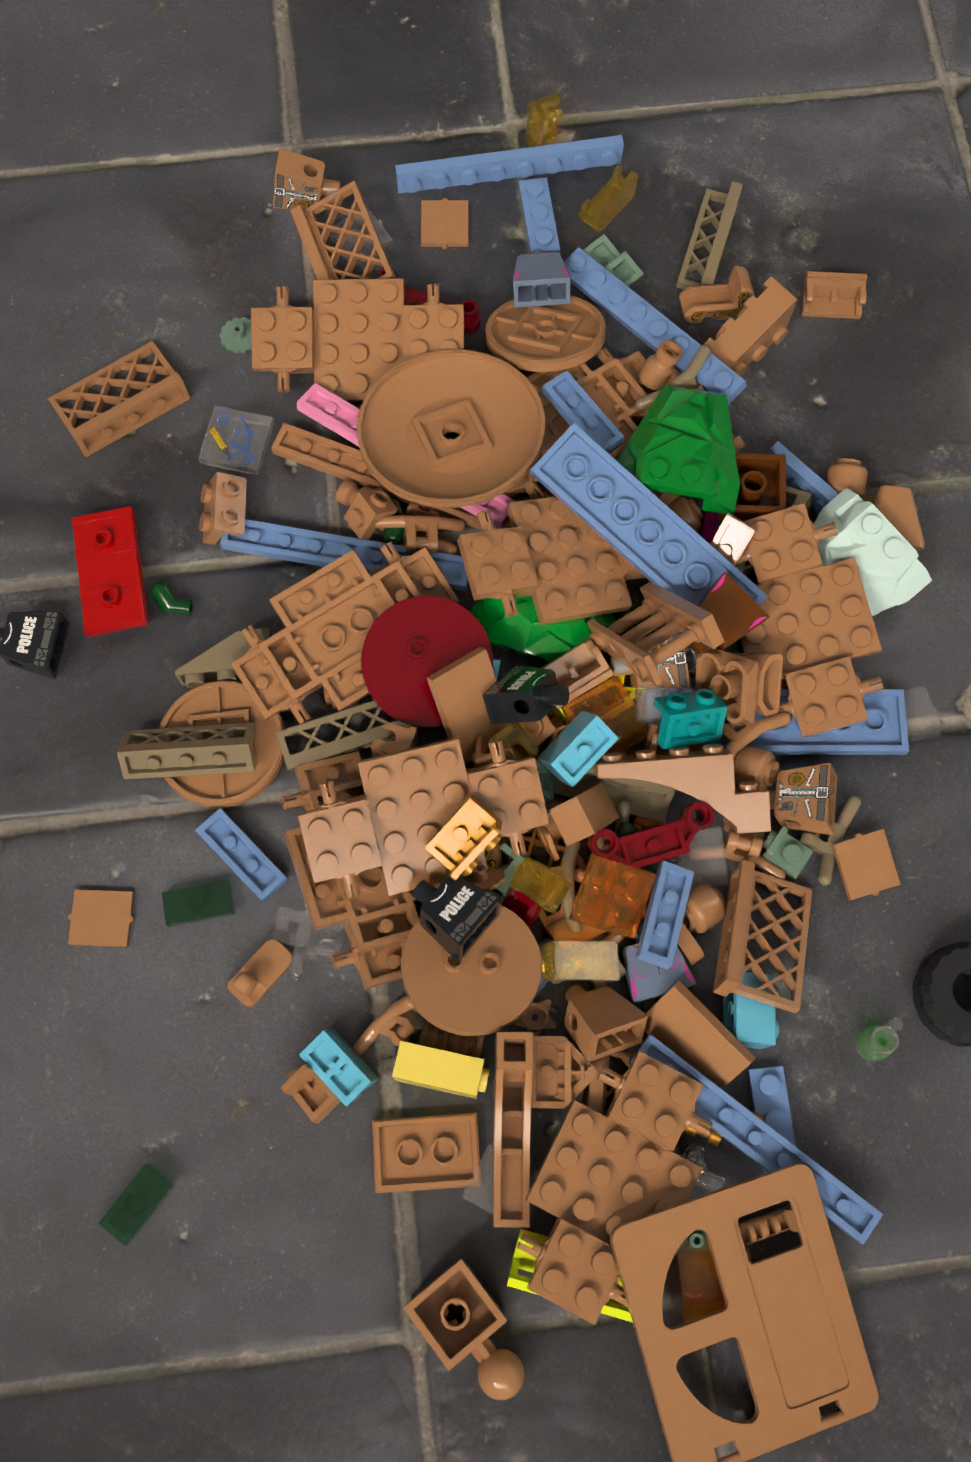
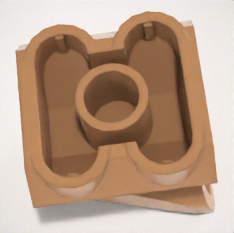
[862,485,925,551]
[695,646,783,724]

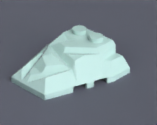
[814,488,932,616]

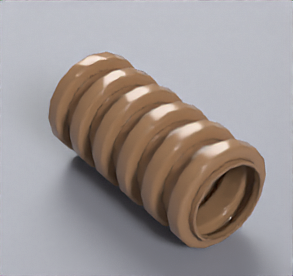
[419,1020,485,1058]

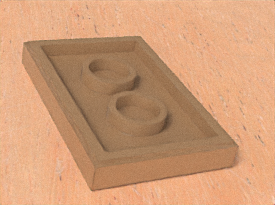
[427,647,514,764]
[645,981,755,1089]
[372,1113,481,1193]

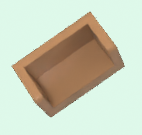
[550,782,620,846]

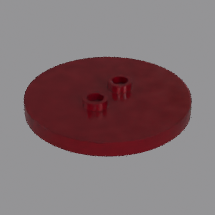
[361,596,493,728]

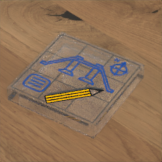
[198,406,274,476]

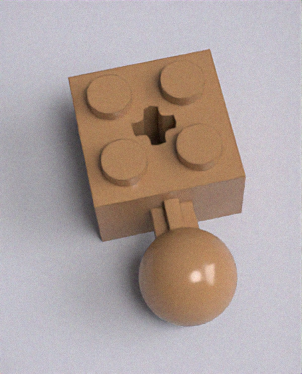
[403,1257,525,1401]

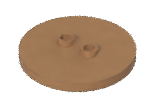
[485,295,606,372]
[159,680,287,808]
[401,905,542,1036]

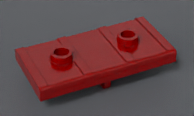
[71,506,149,637]

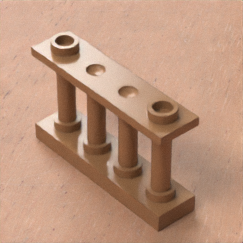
[587,581,725,686]

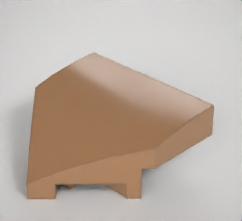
[531,1036,600,1109]

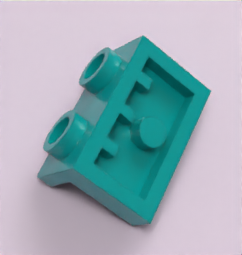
[654,689,728,749]

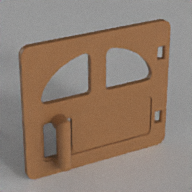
[610,1163,879,1462]

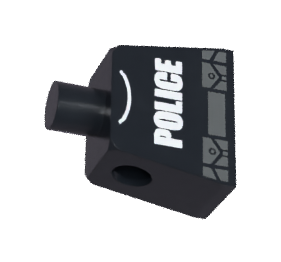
[0,611,70,679]
[482,666,570,724]
[412,876,501,962]

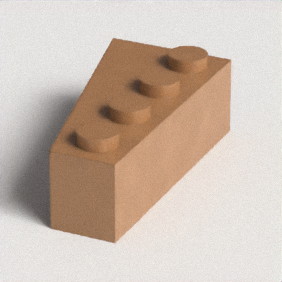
[680,277,798,377]

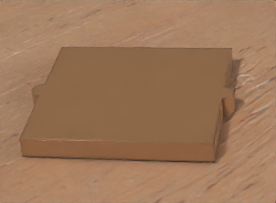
[421,198,468,249]
[831,829,901,900]
[68,889,135,948]

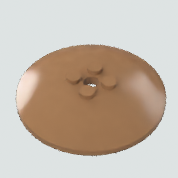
[357,349,545,508]

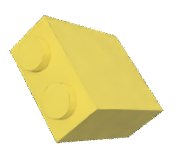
[392,1041,490,1099]

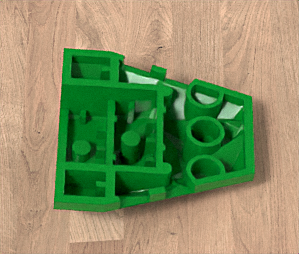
[616,385,740,515]
[470,596,622,664]

